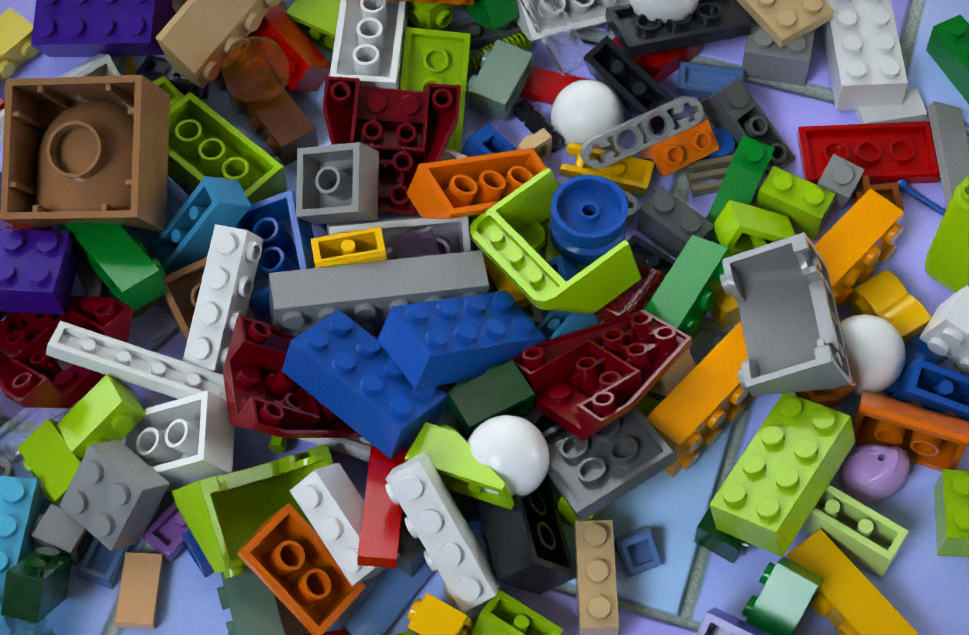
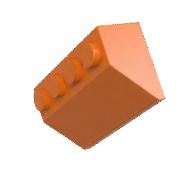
[406,148,559,219]

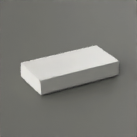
[855,89,927,124]

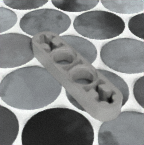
[580,96,704,169]

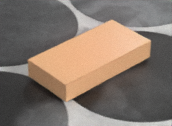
[115,552,164,629]

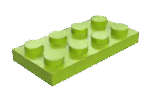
[400,27,471,153]

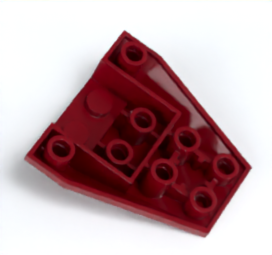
[323,76,461,216]
[0,296,133,409]
[509,310,692,441]
[223,316,362,438]

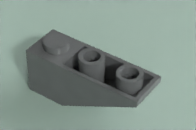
[701,77,796,175]

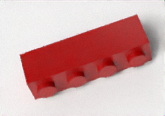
[246,6,331,91]

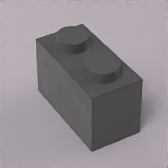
[637,186,715,259]

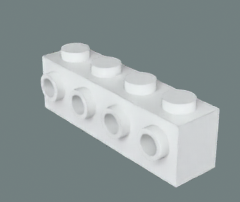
[183,224,264,375]
[385,451,501,613]

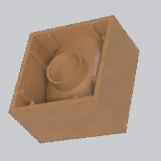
[0,75,170,231]

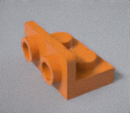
[638,119,719,176]

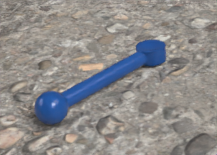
[896,179,945,216]

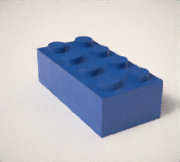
[378,291,545,389]
[282,310,448,460]

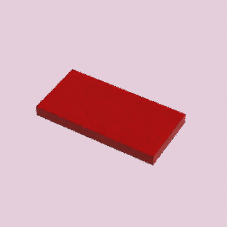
[797,121,940,186]

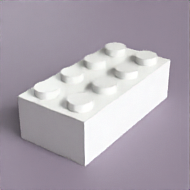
[821,0,908,111]

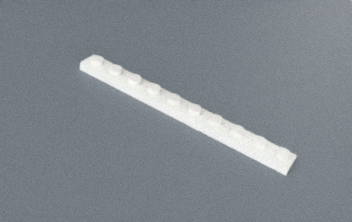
[46,321,371,462]

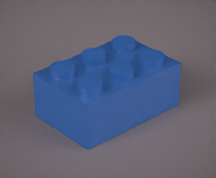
[234,189,315,318]

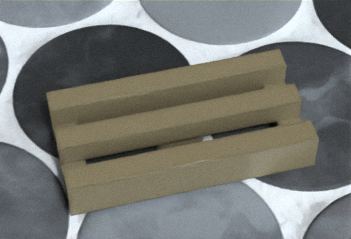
[684,154,734,197]

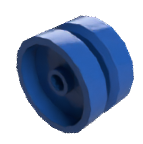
[550,174,629,265]

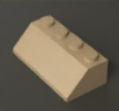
[155,0,281,89]

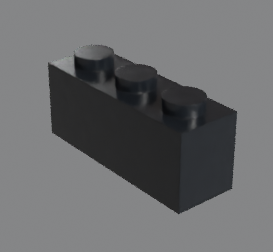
[583,35,679,135]

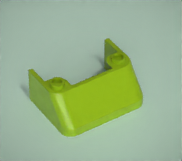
[470,167,641,314]

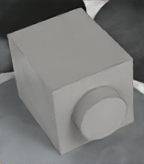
[817,154,864,210]
[31,504,94,567]

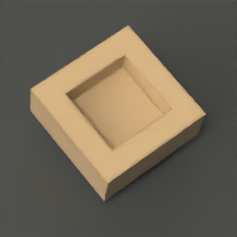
[518,128,552,161]

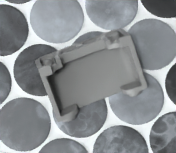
[720,232,852,396]

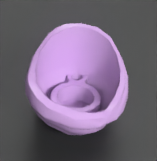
[839,443,910,503]

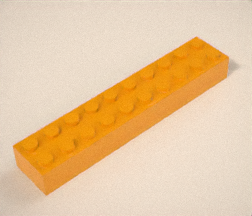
[646,188,904,477]

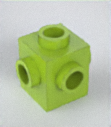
[408,1,455,30]

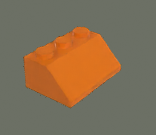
[852,390,969,472]
[237,503,367,635]

